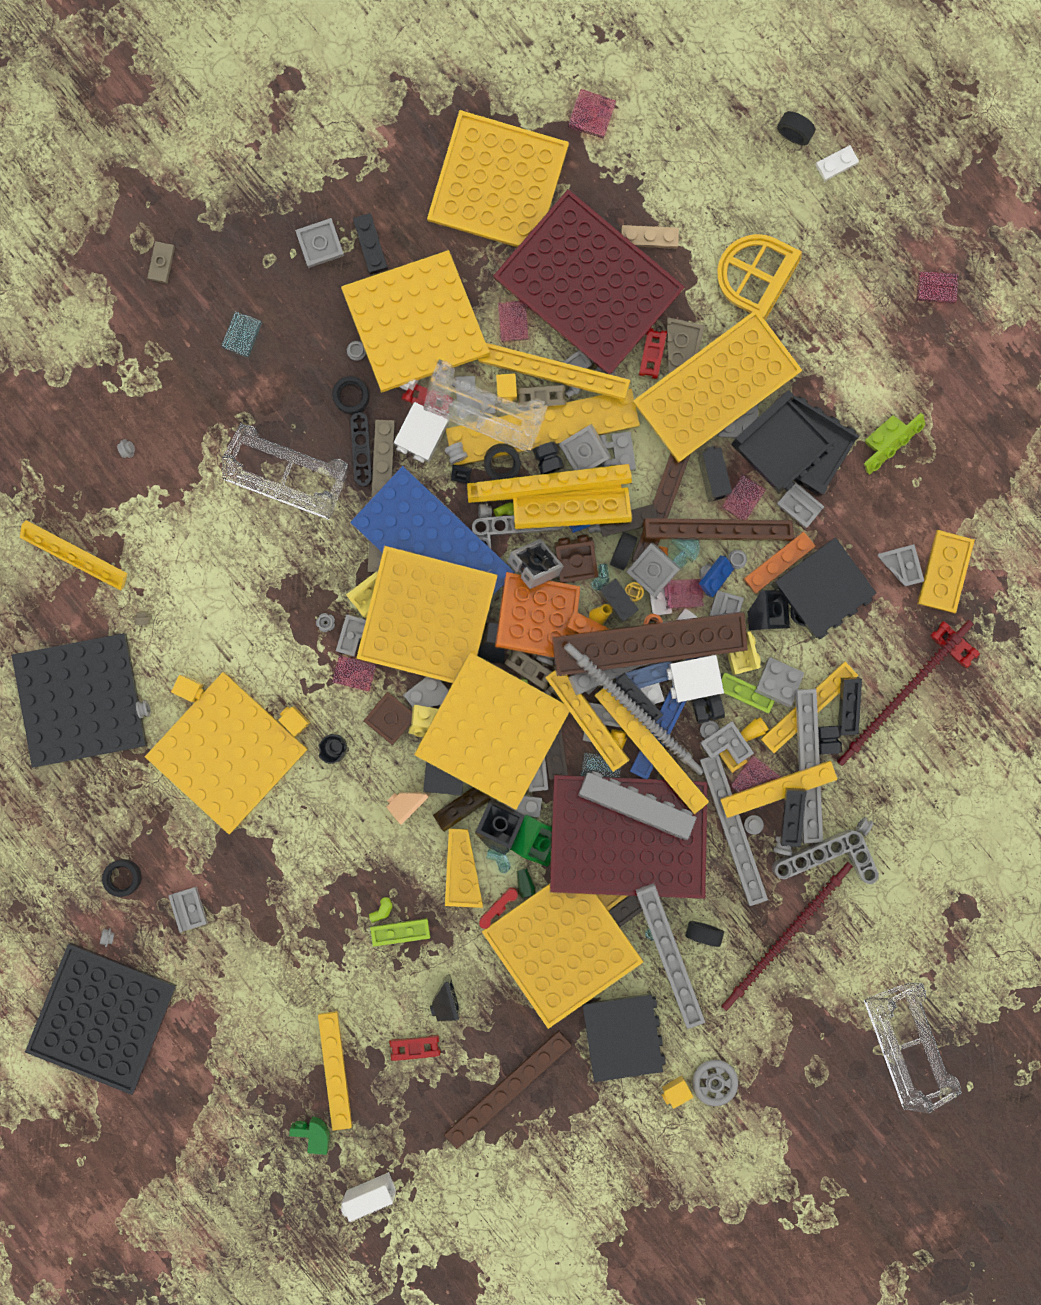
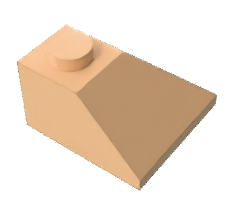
[386,792,431,825]

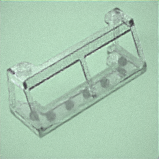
[423,359,549,453]
[222,423,348,520]
[864,982,962,1113]

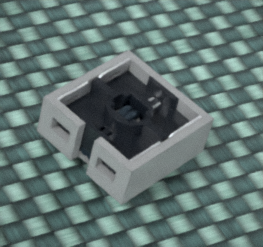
[507,539,564,589]

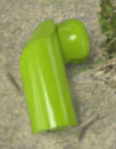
[494,503,514,517]
[369,897,392,923]

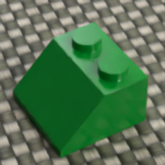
[510,814,552,867]

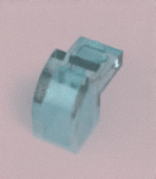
[671,540,700,568]

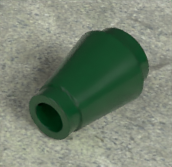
[516,869,536,898]

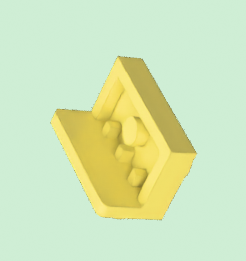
[346,571,378,618]
[727,631,761,675]
[409,705,438,737]

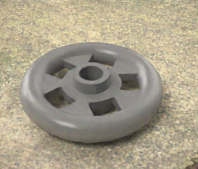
[692,1060,738,1106]

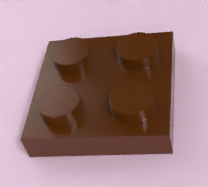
[363,691,412,746]

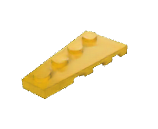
[445,828,483,908]

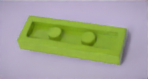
[721,672,775,714]
[370,918,430,947]

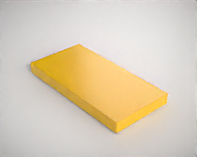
[917,530,975,614]

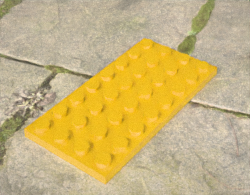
[633,309,802,463]

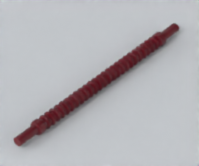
[837,620,974,766]
[721,862,853,1011]

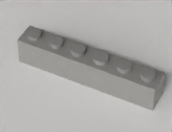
[578,771,696,840]

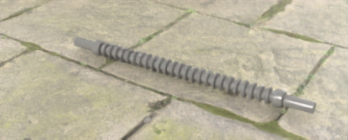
[564,643,704,775]

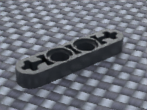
[351,412,372,487]

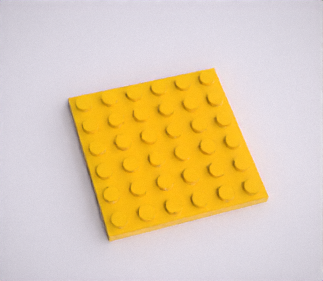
[427,110,569,247]
[341,250,490,393]
[356,546,498,683]
[414,652,570,810]
[145,672,308,835]
[482,884,644,1029]

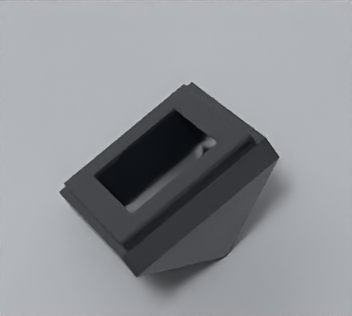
[451,464,472,484]

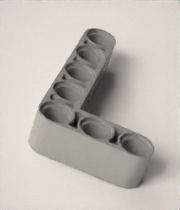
[472,515,564,572]
[772,829,879,884]

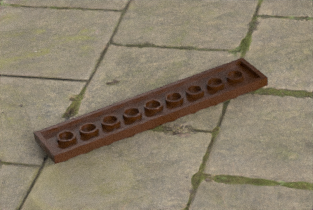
[552,612,748,676]

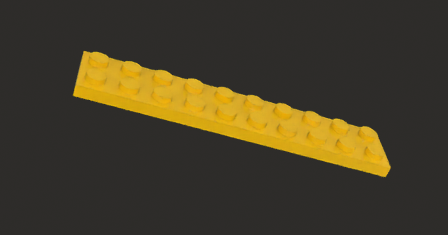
[446,388,640,465]

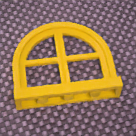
[717,234,802,321]

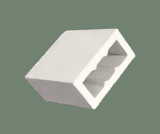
[394,402,450,463]
[666,655,724,702]
[341,1172,396,1222]

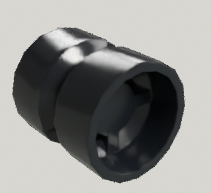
[532,441,564,474]
[692,694,725,724]
[818,726,843,755]

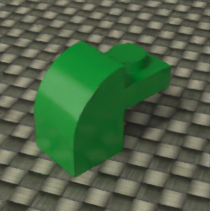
[289,1117,330,1155]

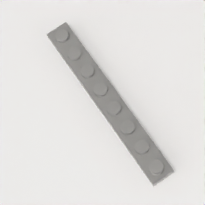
[795,688,823,843]
[699,754,768,906]
[636,883,705,1029]

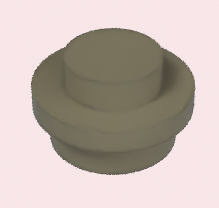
[132,611,152,625]

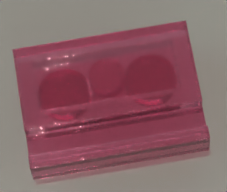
[916,271,958,303]
[498,301,529,342]
[721,475,766,520]
[665,579,704,609]
[332,655,377,692]

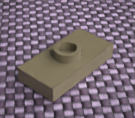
[147,241,175,284]

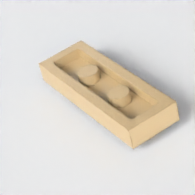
[621,225,679,249]

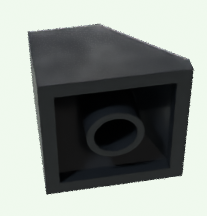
[747,590,790,631]
[477,622,506,664]
[475,799,525,855]
[430,974,460,1022]

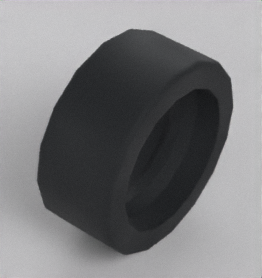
[777,111,816,146]
[332,376,370,415]
[484,443,521,480]
[610,532,638,571]
[102,859,142,897]
[685,921,724,947]

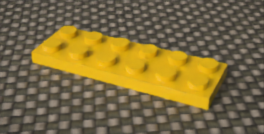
[513,487,632,529]

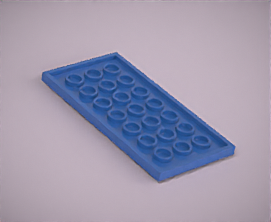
[350,466,515,596]

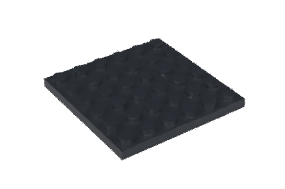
[11,633,147,768]
[25,943,177,1095]

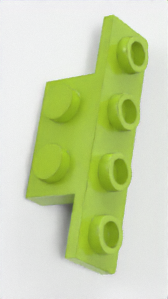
[864,413,925,475]

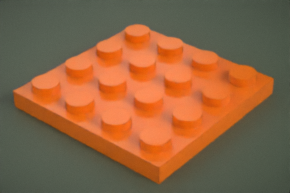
[495,572,580,658]

